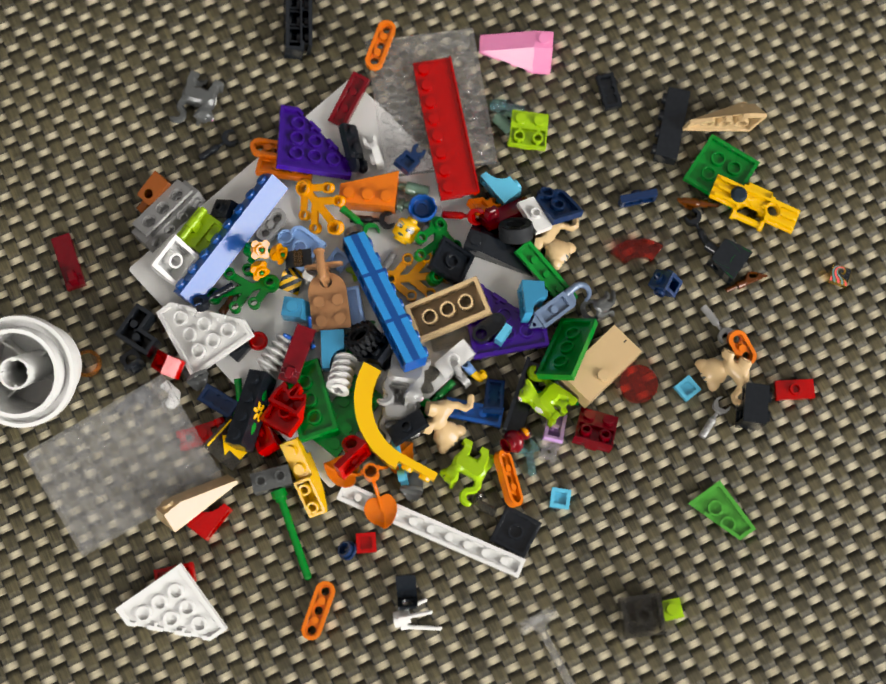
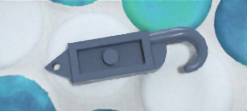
[529,281,592,329]

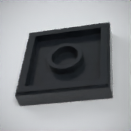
[427,236,475,285]
[489,505,542,558]

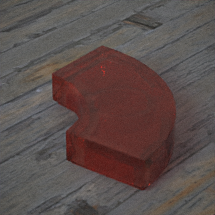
[610,238,664,264]

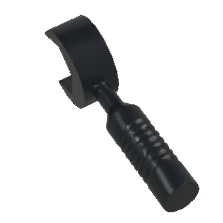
[198,129,238,161]
[684,208,709,246]
[350,211,395,229]
[193,282,235,312]

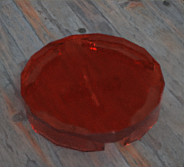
[619,365,658,404]

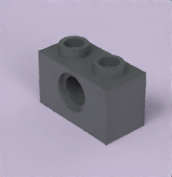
[250,464,294,496]

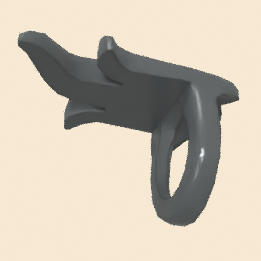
[580,290,616,320]
[182,368,209,391]
[399,459,427,501]

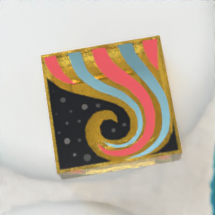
[827,263,852,288]

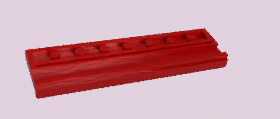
[412,56,480,201]

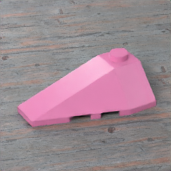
[479,31,554,75]

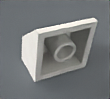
[150,234,199,286]

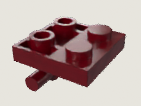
[572,407,619,453]

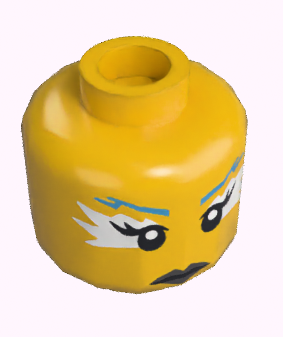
[392,216,420,245]

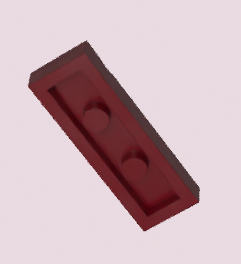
[328,71,371,126]
[479,196,527,231]
[51,233,87,292]
[277,323,317,385]

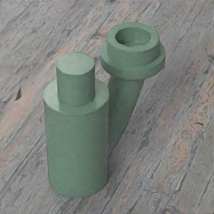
[491,111,512,136]
[397,181,430,212]

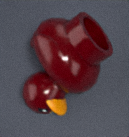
[500,427,531,453]

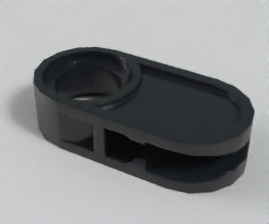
[472,312,506,344]

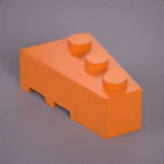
[338,171,400,214]

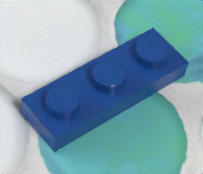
[446,397,504,428]

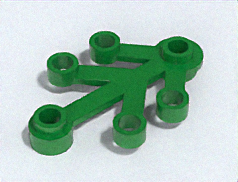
[413,216,462,287]
[206,263,280,314]

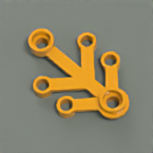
[295,179,346,235]
[387,253,450,302]

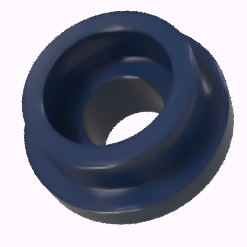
[338,541,357,561]

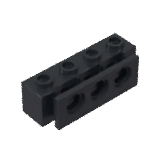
[284,0,312,60]

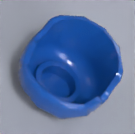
[408,194,437,222]

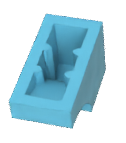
[480,172,522,206]

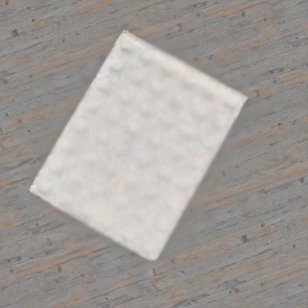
[365,28,497,177]
[23,374,222,557]

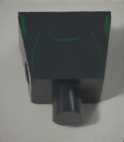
[703,239,753,284]

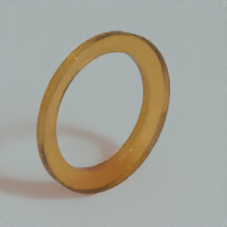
[80,350,102,377]

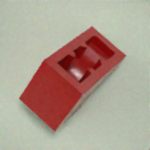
[187,503,233,541]

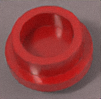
[249,331,268,351]

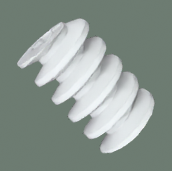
[256,334,291,377]
[326,352,358,397]

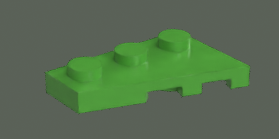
[687,480,756,540]

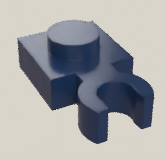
[393,144,426,176]

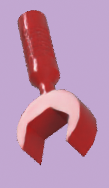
[442,207,485,226]

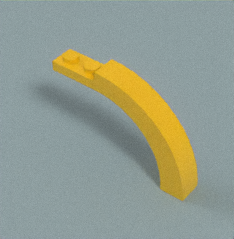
[354,362,438,483]

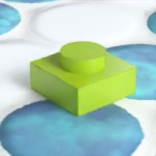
[659,597,684,622]

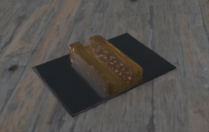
[285,248,312,269]

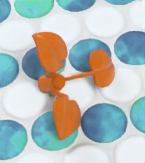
[324,441,413,529]

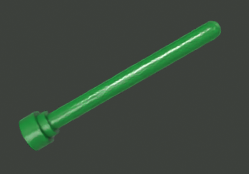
[271,488,312,580]

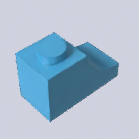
[517,280,548,323]
[281,296,311,323]
[320,329,347,372]

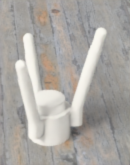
[393,598,442,630]

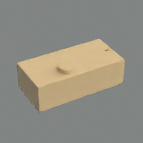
[405,276,492,344]
[558,325,642,408]

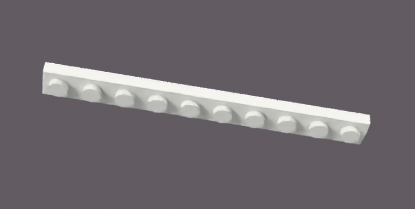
[336,485,526,578]

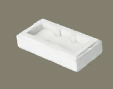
[516,196,552,235]
[434,339,476,379]

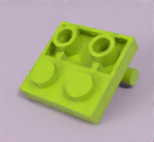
[507,109,549,151]
[177,207,223,254]

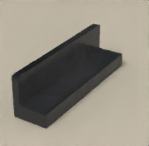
[502,357,540,434]

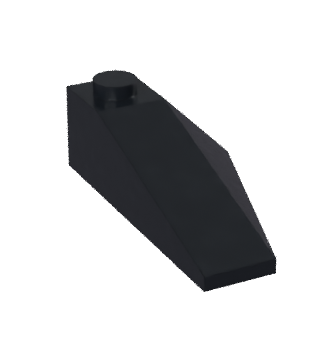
[464,218,534,277]

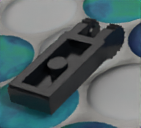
[338,123,368,174]

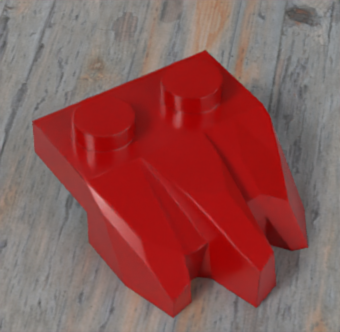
[259,381,307,438]

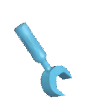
[391,440,409,486]

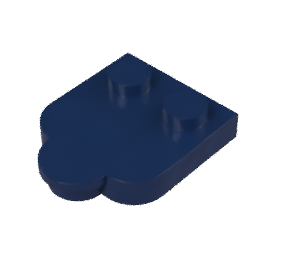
[536,187,583,225]

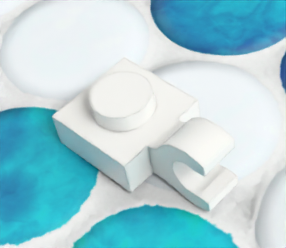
[363,135,384,170]

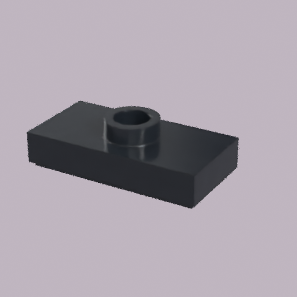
[595,72,622,111]
[386,409,430,447]

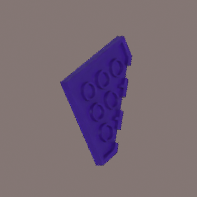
[276,105,352,180]
[467,283,550,360]

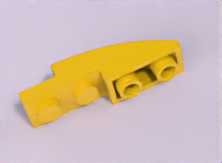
[280,436,328,518]

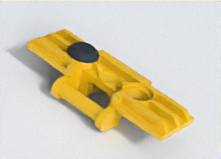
[708,174,801,234]

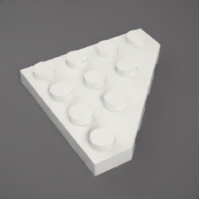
[156,302,254,377]
[115,563,228,641]

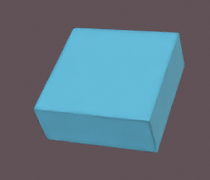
[494,323,513,347]
[673,375,702,402]
[549,487,571,510]

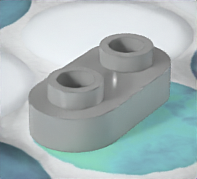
[255,208,287,242]

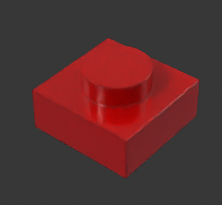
[356,532,377,554]

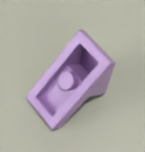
[542,414,567,444]

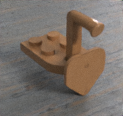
[304,248,352,332]

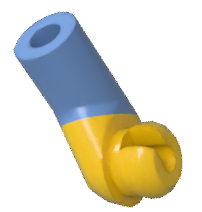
[462,361,488,382]

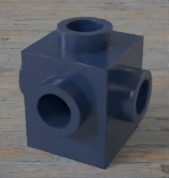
[648,269,683,298]

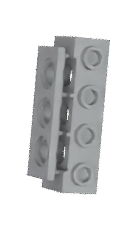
[131,179,206,253]

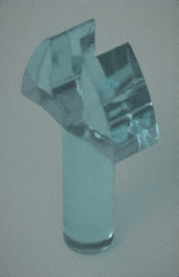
[490,99,525,113]
[518,438,539,476]

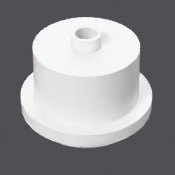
[0,315,82,428]

